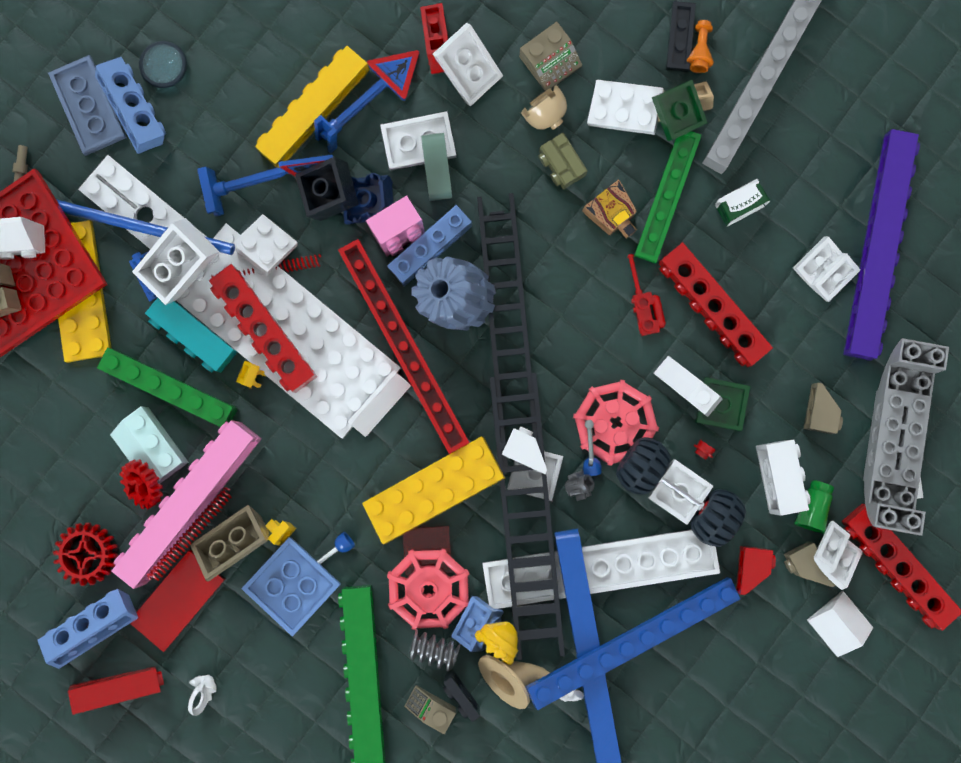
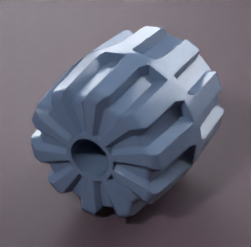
[412,257,496,330]

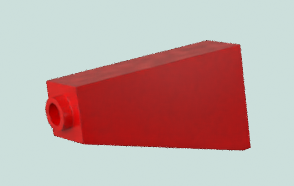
[68,666,164,715]

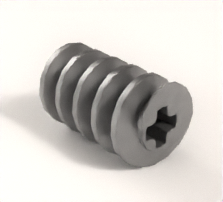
[409,629,461,672]

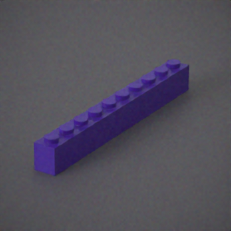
[843,129,920,360]

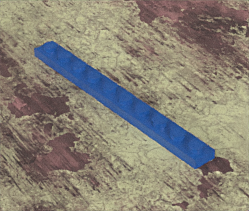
[525,577,740,710]

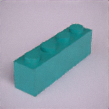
[145,298,238,373]

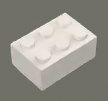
[132,218,219,305]
[756,440,810,516]

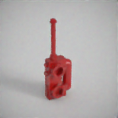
[627,254,666,337]

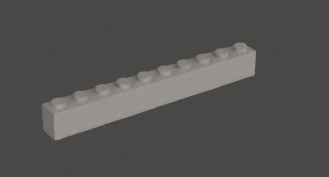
[702,0,822,174]

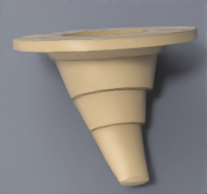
[478,655,550,709]

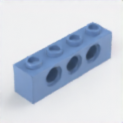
[95,57,166,154]
[387,205,472,287]
[38,589,139,669]

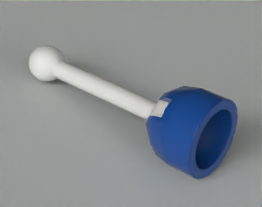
[317,532,355,564]

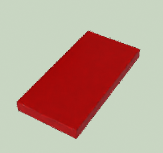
[130,550,226,652]

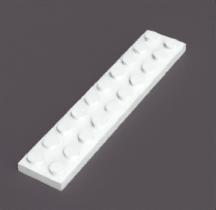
[483,529,720,609]

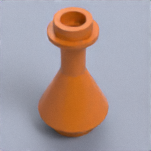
[687,20,714,73]

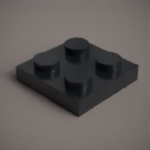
[443,669,480,722]

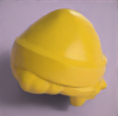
[475,622,518,666]

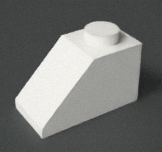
[502,427,547,475]

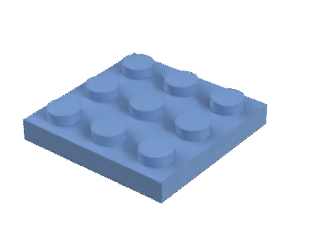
[242,536,341,637]

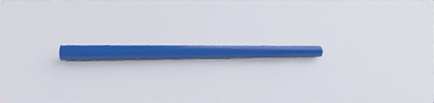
[57,200,235,255]

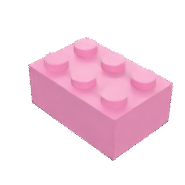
[366,196,425,257]

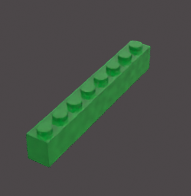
[338,585,385,763]

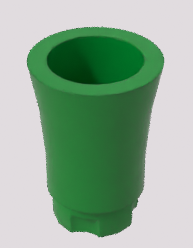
[794,480,834,534]

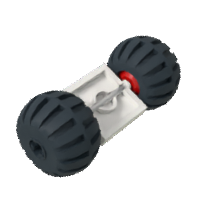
[616,437,746,547]

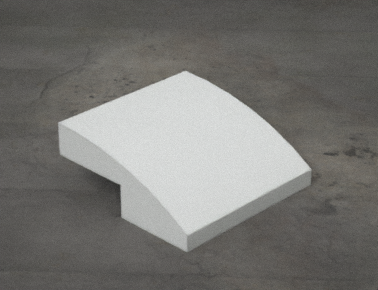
[793,236,860,302]
[814,521,863,590]

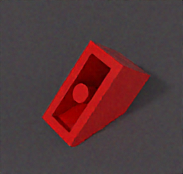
[736,546,776,595]

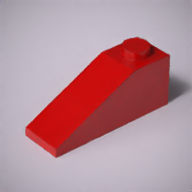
[420,3,449,74]

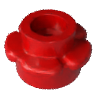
[694,440,716,460]

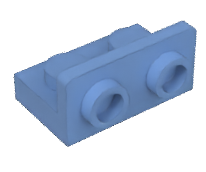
[451,596,504,652]

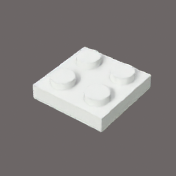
[232,214,298,276]

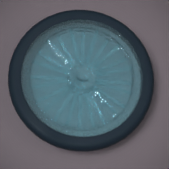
[139,41,187,88]

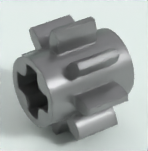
[565,470,594,501]

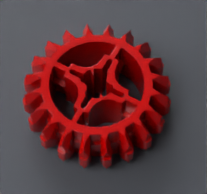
[53,522,118,586]

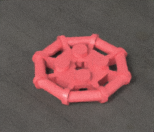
[573,380,659,466]
[387,548,470,630]

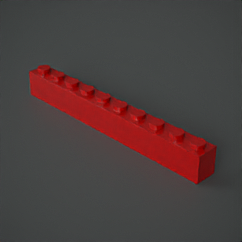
[338,239,470,454]

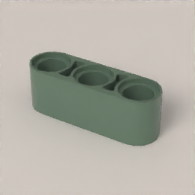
[421,133,452,201]

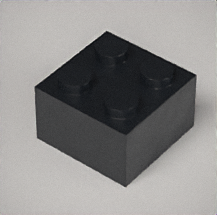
[295,157,359,221]

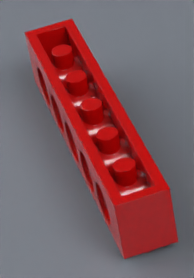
[658,242,773,367]
[209,264,318,393]
[841,504,961,631]

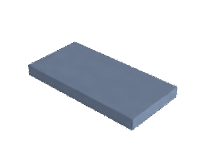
[48,55,127,156]

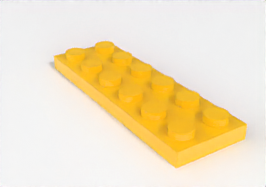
[58,220,112,363]
[362,436,505,544]

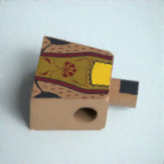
[583,180,637,239]

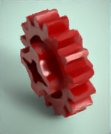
[119,459,163,509]

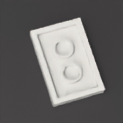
[433,23,503,106]
[587,80,664,135]
[380,111,456,171]

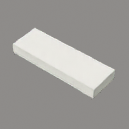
[348,370,411,437]

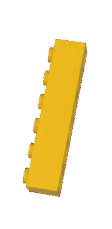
[255,46,370,168]

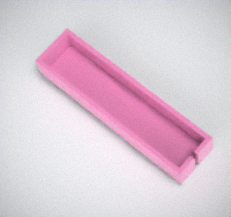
[112,420,262,589]

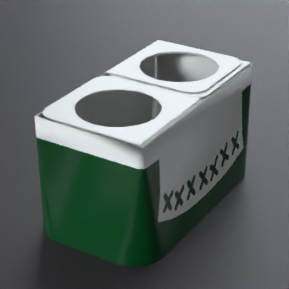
[715,179,770,226]

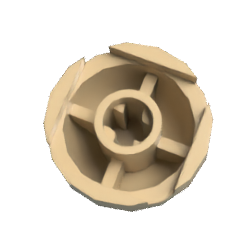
[521,85,567,130]

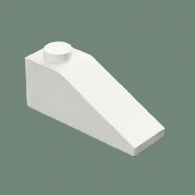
[654,356,722,417]

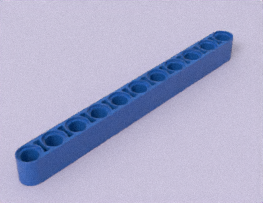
[554,528,621,763]

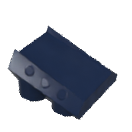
[343,173,394,224]

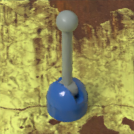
[583,420,602,476]

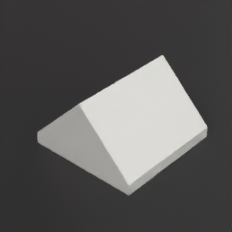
[807,591,873,657]

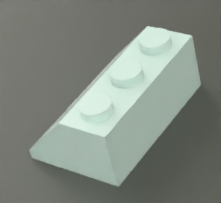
[110,406,189,484]

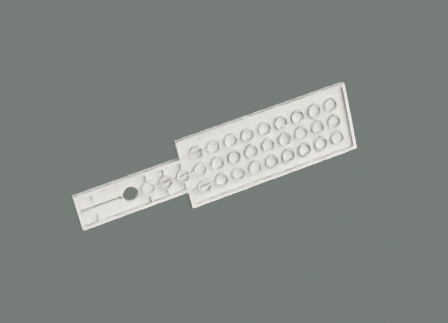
[78,155,402,439]

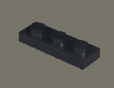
[666,1,696,72]

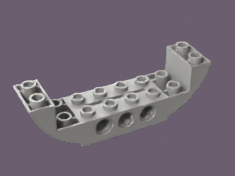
[863,338,949,536]

